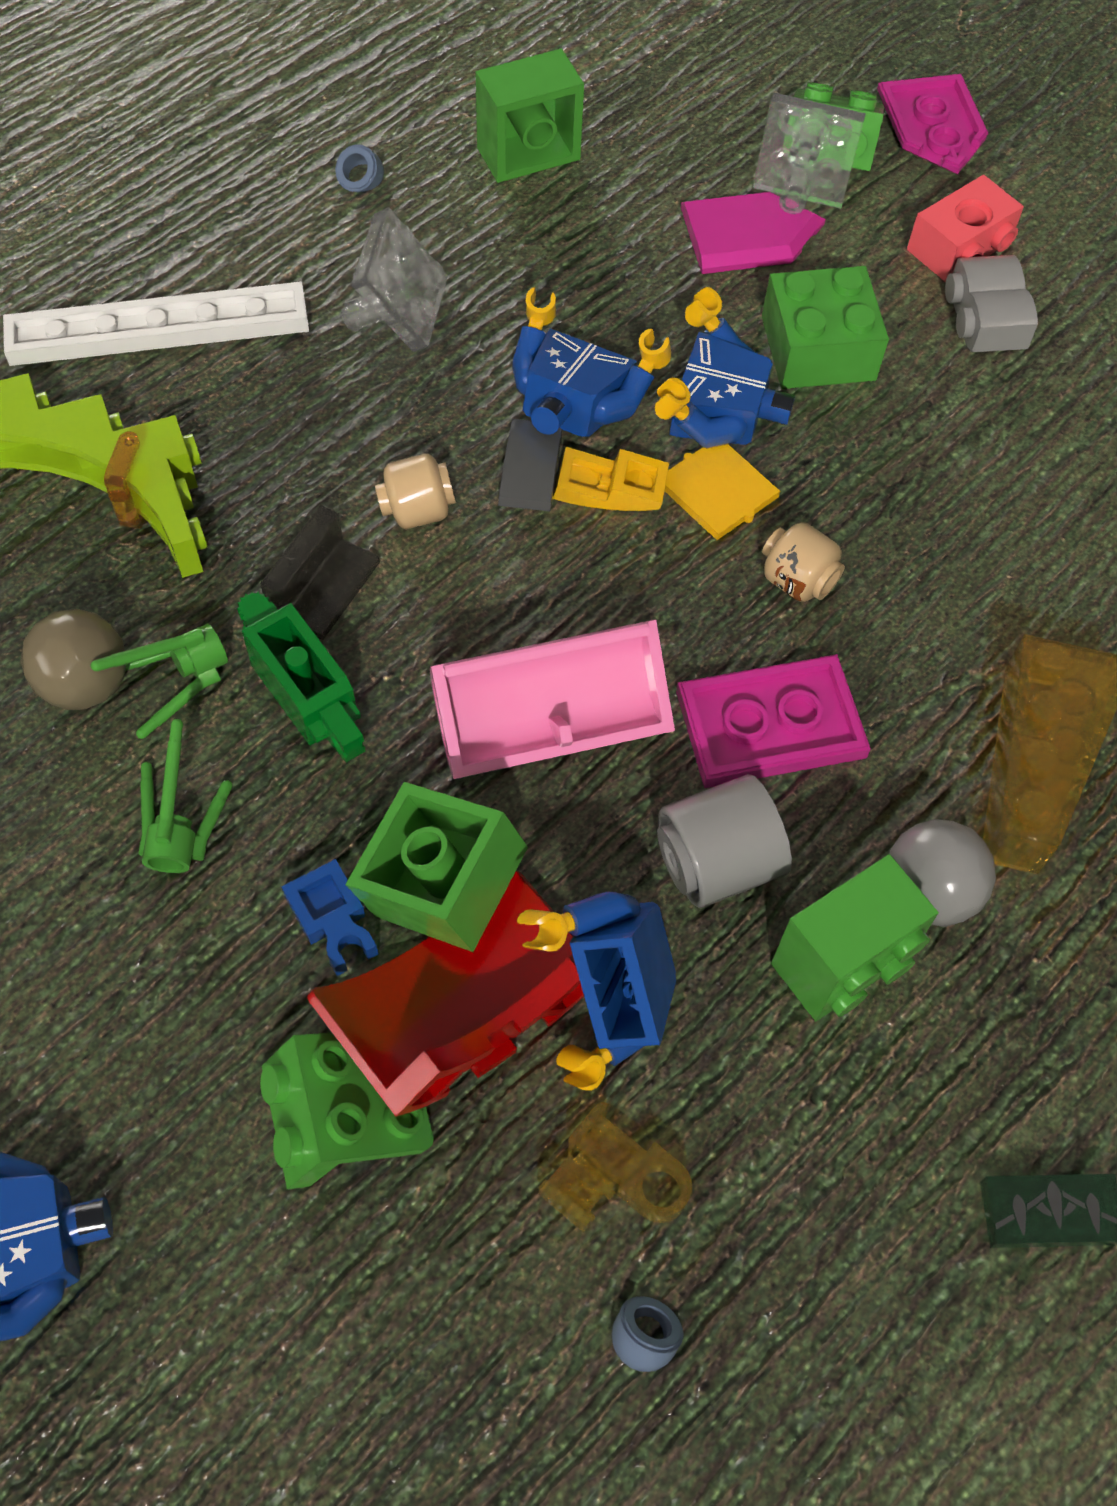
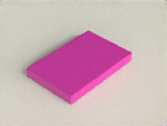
[676,654,871,789]

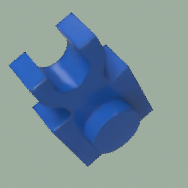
[281,859,378,976]

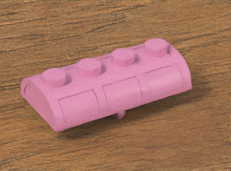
[430,620,675,779]

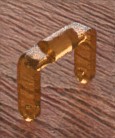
[104,431,145,529]

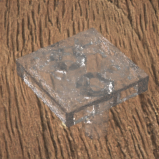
[753,92,866,214]
[341,207,448,352]

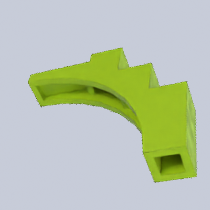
[0,373,207,578]

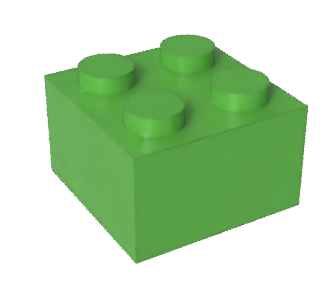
[475,48,584,183]
[762,266,889,389]
[345,782,528,952]
[771,854,939,1022]

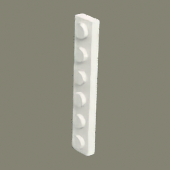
[3,282,309,366]

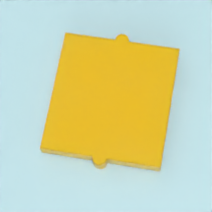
[665,444,780,540]

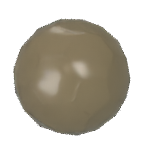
[20,609,126,710]

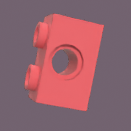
[907,174,1024,283]

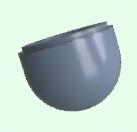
[335,145,384,192]
[612,1296,683,1372]

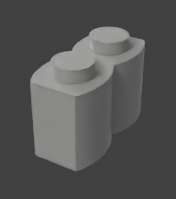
[945,255,1038,352]

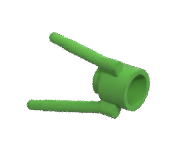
[90,623,228,739]
[138,719,233,873]

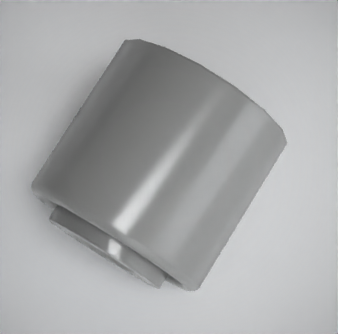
[657,774,792,908]

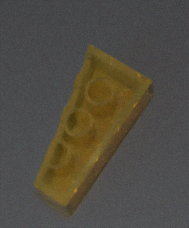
[983,634,1117,874]

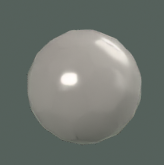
[889,819,996,927]

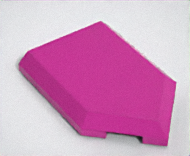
[877,74,988,174]
[681,192,826,274]

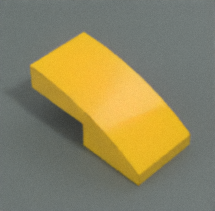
[553,447,669,511]

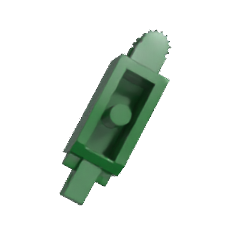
[237,591,366,763]

